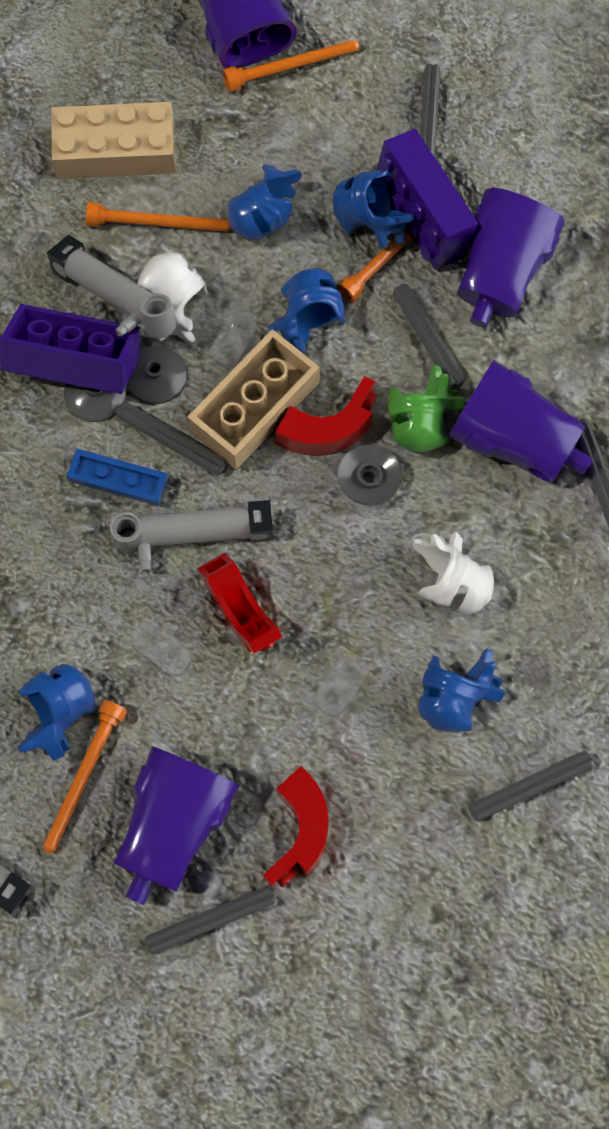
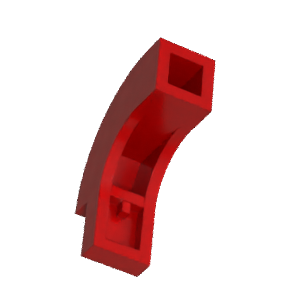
[275,376,378,456]
[197,553,283,654]
[263,766,329,890]

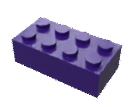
[376,128,478,270]
[0,304,141,394]

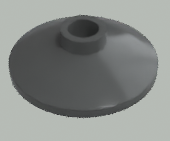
[127,346,187,404]
[64,383,126,422]
[338,444,402,505]

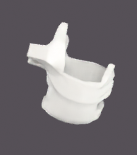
[137,252,208,343]
[412,532,494,615]

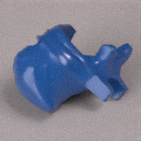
[227,164,302,241]
[333,170,415,248]
[269,268,345,354]
[417,648,505,733]
[17,664,95,761]

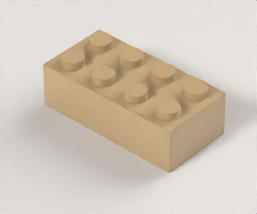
[51,102,176,179]
[187,329,320,470]

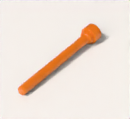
[222,40,359,93]
[86,202,232,232]
[336,229,413,303]
[43,700,127,853]

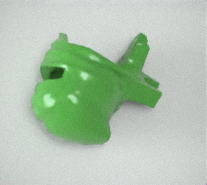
[388,365,465,452]

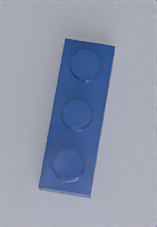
[66,448,168,507]

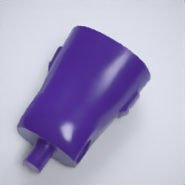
[198,0,297,68]
[457,187,565,328]
[448,360,593,483]
[114,746,239,905]

